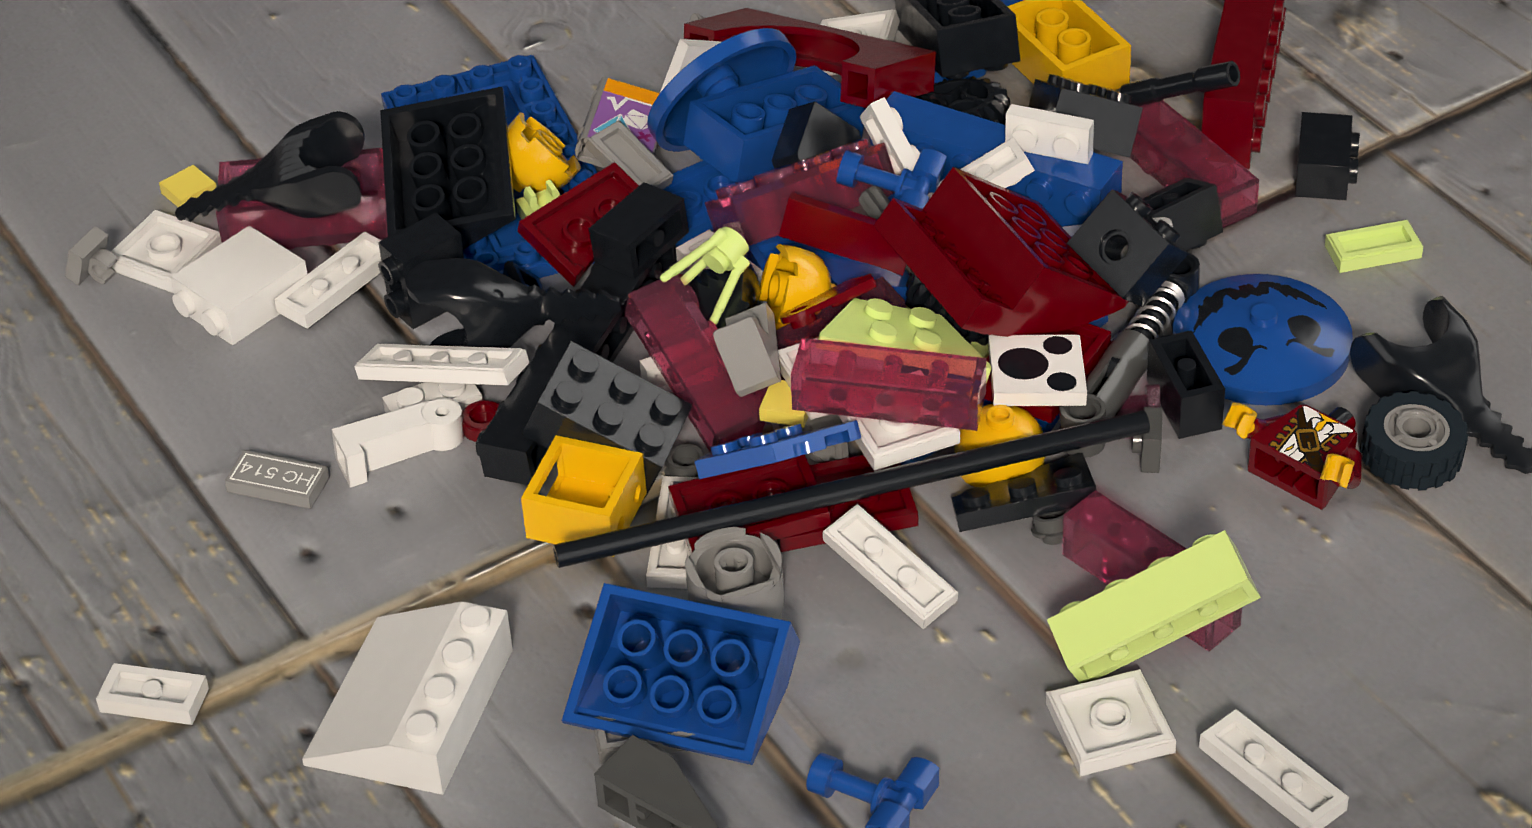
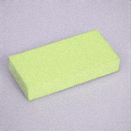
[1325,220,1423,273]

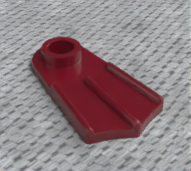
[780,274,877,329]

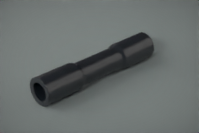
[1120,61,1240,106]

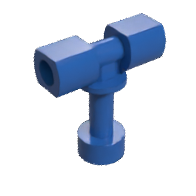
[836,149,947,209]
[806,753,939,828]

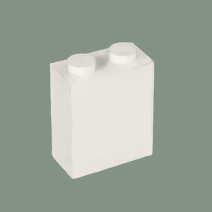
[170,225,308,345]

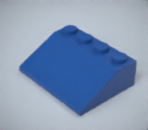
[561,583,800,765]

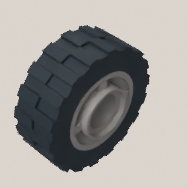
[1360,391,1469,491]

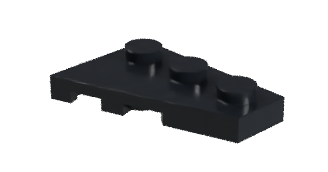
[951,453,1099,532]

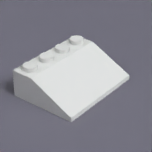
[302,601,513,795]

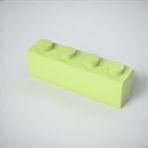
[1047,530,1261,684]

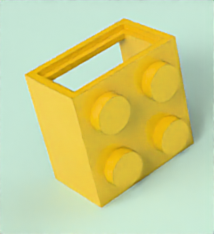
[521,435,647,557]

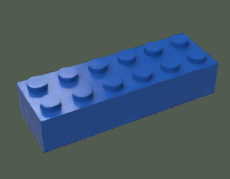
[870,91,1123,227]

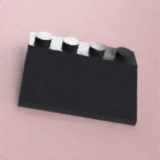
[380,87,516,249]

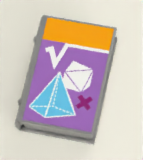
[575,76,660,168]

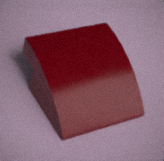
[873,167,1129,337]

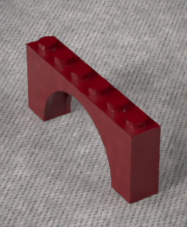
[684,8,936,108]

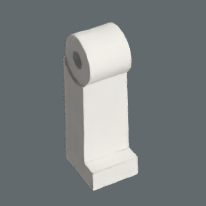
[332,399,464,488]

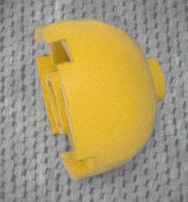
[508,112,581,193]
[759,244,836,334]
[954,404,1046,487]

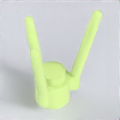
[660,227,750,326]

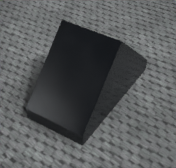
[772,101,862,169]

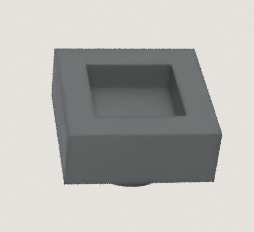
[1132,407,1163,473]

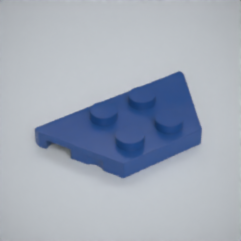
[695,420,861,479]

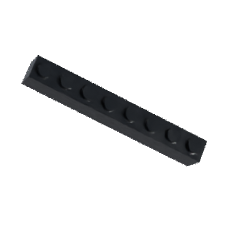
[476,245,678,485]

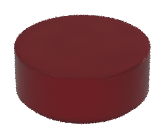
[462,400,499,442]

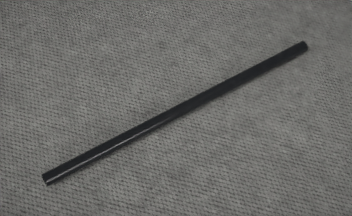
[553,410,1150,568]

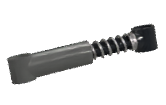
[1059,253,1200,458]

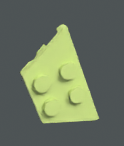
[815,298,992,384]

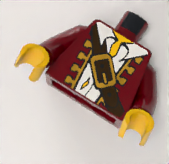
[1222,402,1362,510]

